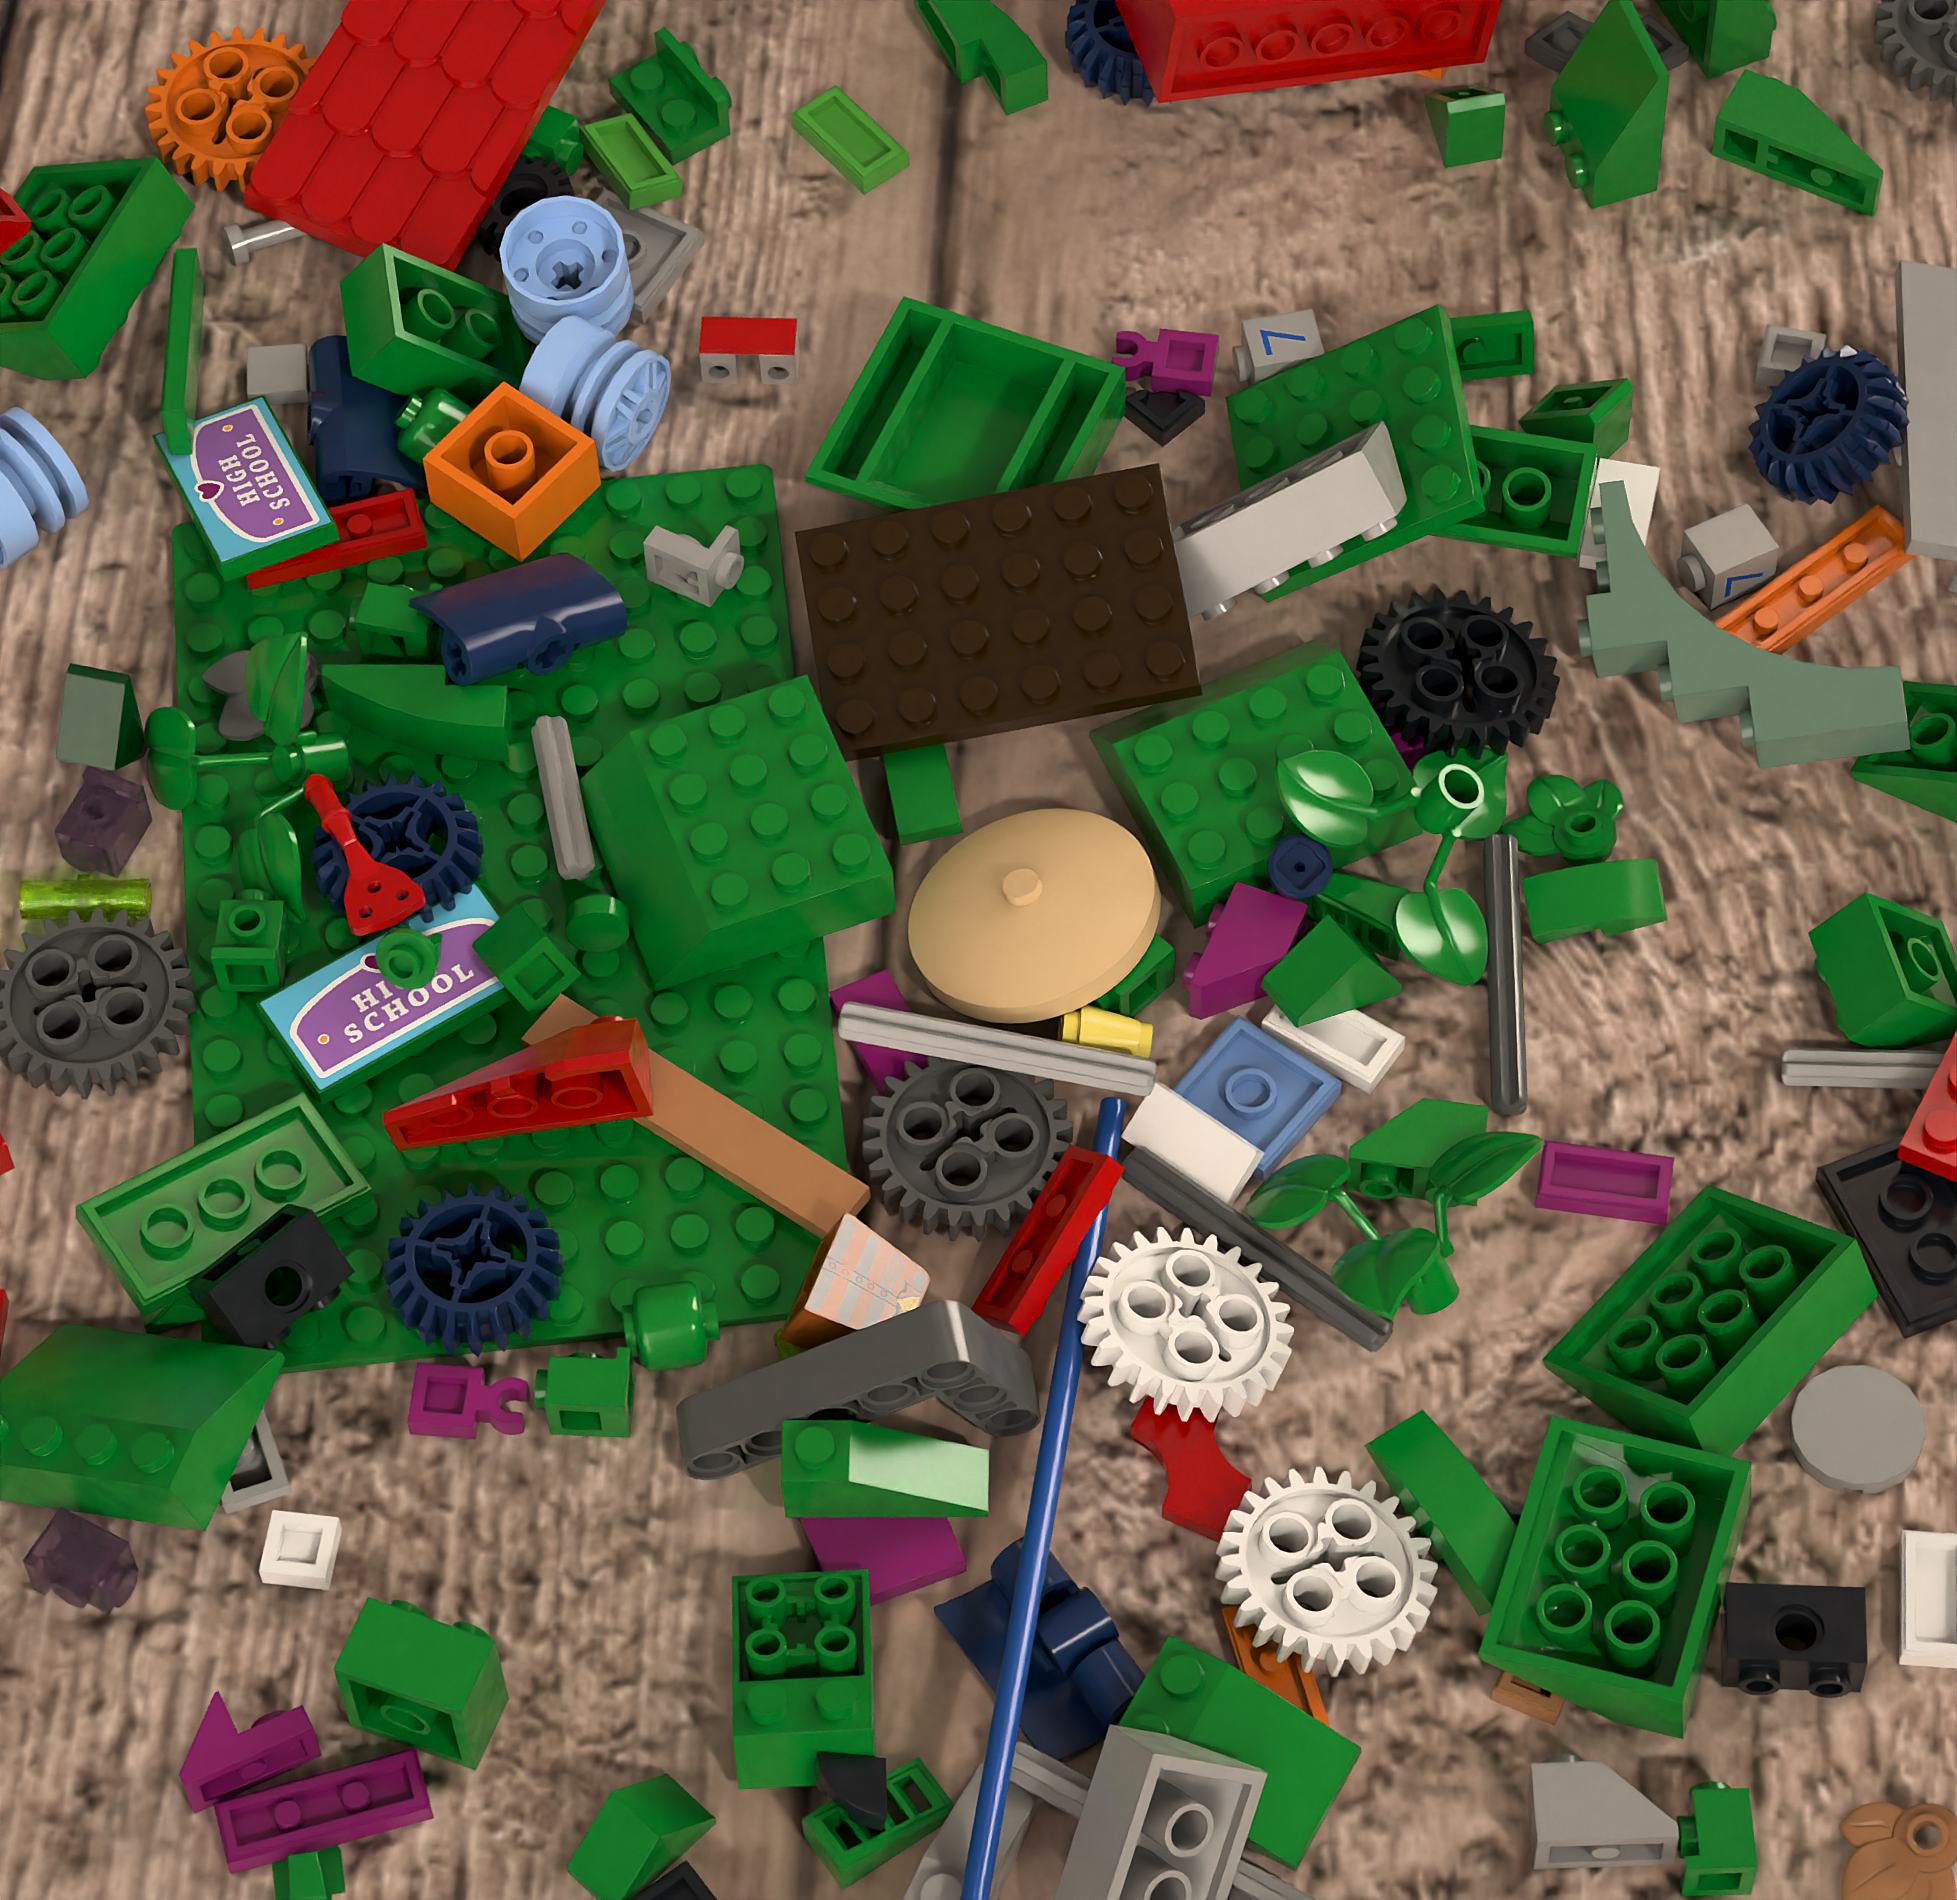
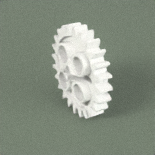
[1077,1227,1294,1422]
[1215,1467,1438,1677]

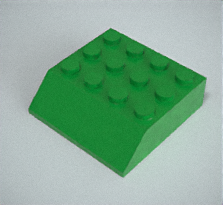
[805,296,1126,513]
[1089,639,1423,929]
[579,674,896,991]

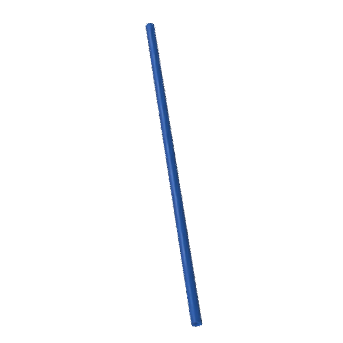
[960,1097,1126,1900]

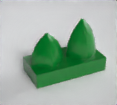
[1450,310,1534,381]

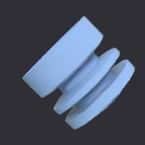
[499,195,634,345]
[519,315,671,472]
[0,406,89,569]

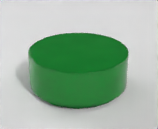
[565,894,629,952]

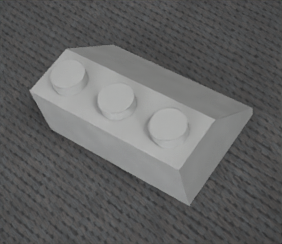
[1054,1724,1268,1900]

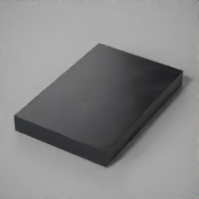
[1815,1135,1957,1339]

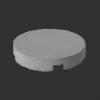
[1790,1365,1926,1494]

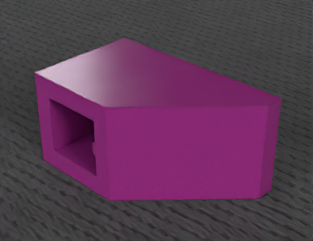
[1182,882,1308,1020]

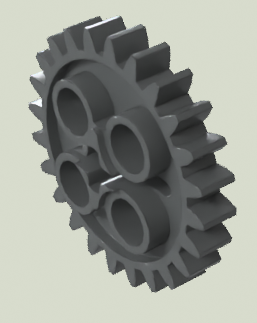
[1874,0,1957,108]
[0,907,197,1099]
[863,1055,1074,1242]

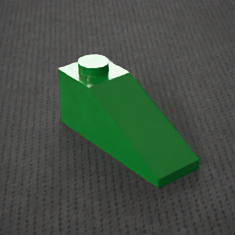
[1711,69,1883,217]
[781,1420,989,1517]

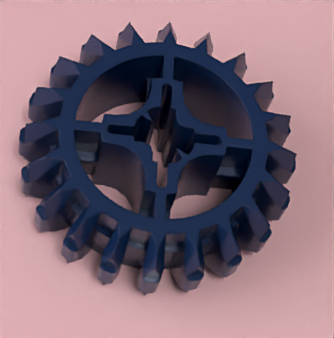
[1065,0,1172,107]
[1748,345,1910,505]
[311,773,484,934]
[384,1182,565,1357]

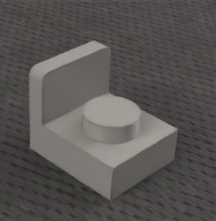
[643,525,744,607]

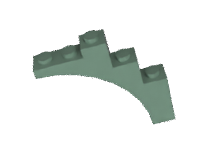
[1577,480,1911,769]

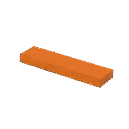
[1713,504,1917,655]

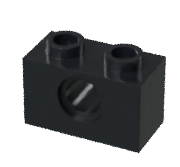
[186,1204,355,1350]
[1720,1582,1868,1698]

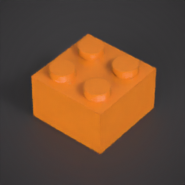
[422,381,601,562]

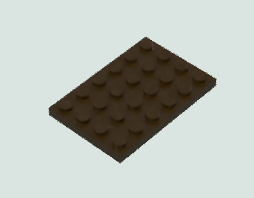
[795,463,1203,762]

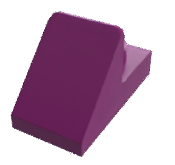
[179,1691,322,1814]

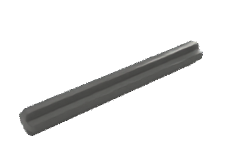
[1483,833,1528,1116]
[1122,1146,1394,1352]

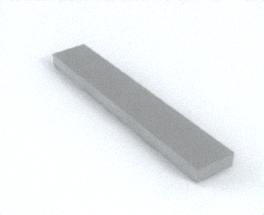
[1895,260,1957,562]

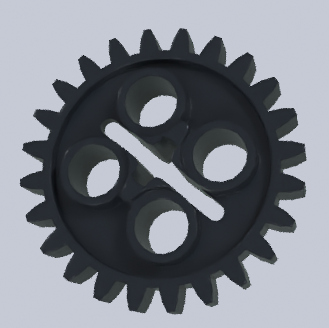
[1356,589,1560,760]

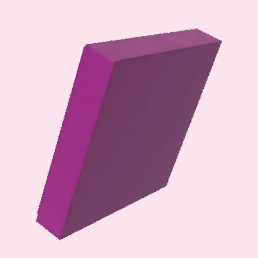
[798,1517,966,1607]

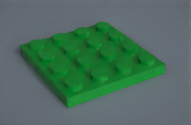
[1226,304,1486,602]

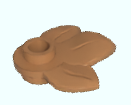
[1838,1801,1957,1900]

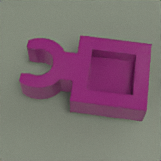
[1111,329,1219,397]
[407,1363,530,1439]

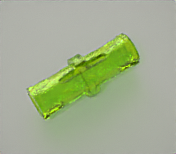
[19,874,152,922]

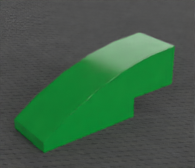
[914,0,1048,116]
[321,664,513,762]
[1364,1409,1517,1617]

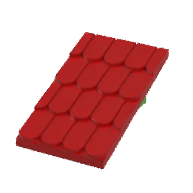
[243,0,606,273]

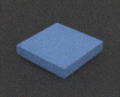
[1172,1014,1342,1182]

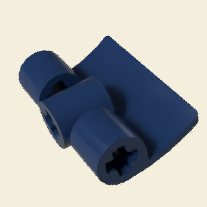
[307,335,429,505]
[408,553,627,687]
[934,1537,1146,1762]

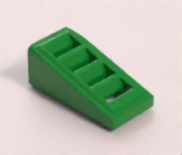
[1282,872,1411,961]
[802,1757,955,1890]

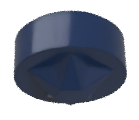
[1267,834,1333,901]

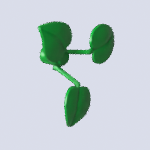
[144,632,349,924]
[1274,747,1508,986]
[1246,1131,1545,1320]

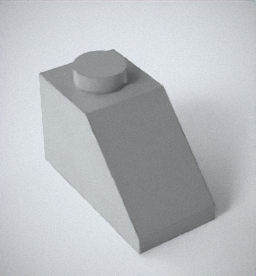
[1527,1755,1679,1869]

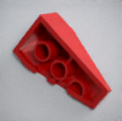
[383,1016,653,1151]

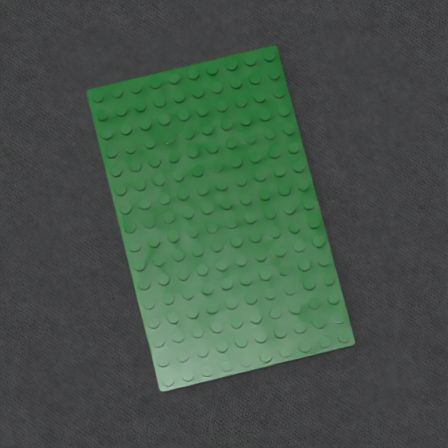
[172,464,849,1375]

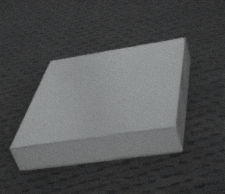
[594,188,705,324]

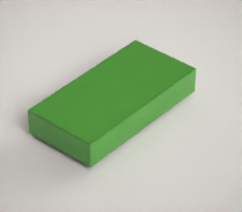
[791,85,909,195]
[579,113,682,211]

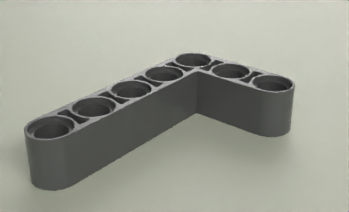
[676,1300,1041,1480]

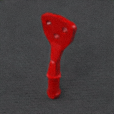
[303,774,426,936]

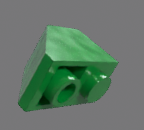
[1347,1098,1489,1208]

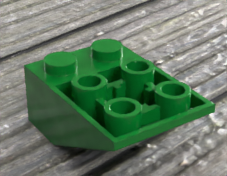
[732,1569,876,1790]

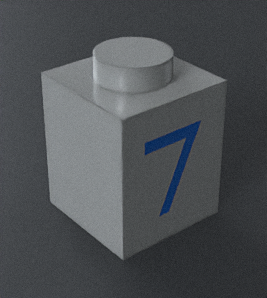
[1232,309,1325,387]
[1677,503,1779,611]

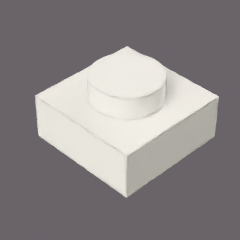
[259,1510,342,1590]

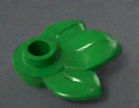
[1500,775,1624,867]

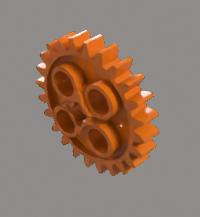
[145,27,318,192]

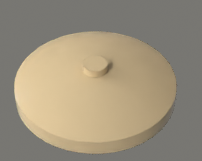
[908,808,1161,1024]

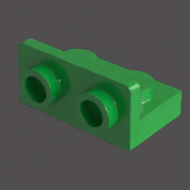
[608,27,732,166]

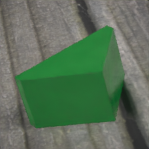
[1424,85,1506,168]
[1518,378,1634,470]
[1261,914,1403,1028]
[566,1774,716,1900]

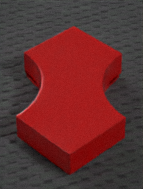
[1130,1395,1252,1543]

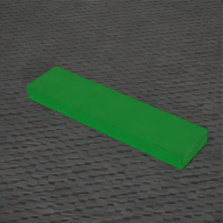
[160,248,205,455]

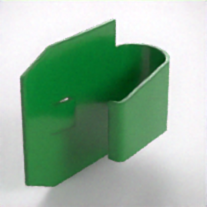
[272,1845,346,1900]

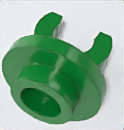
[375,925,442,990]

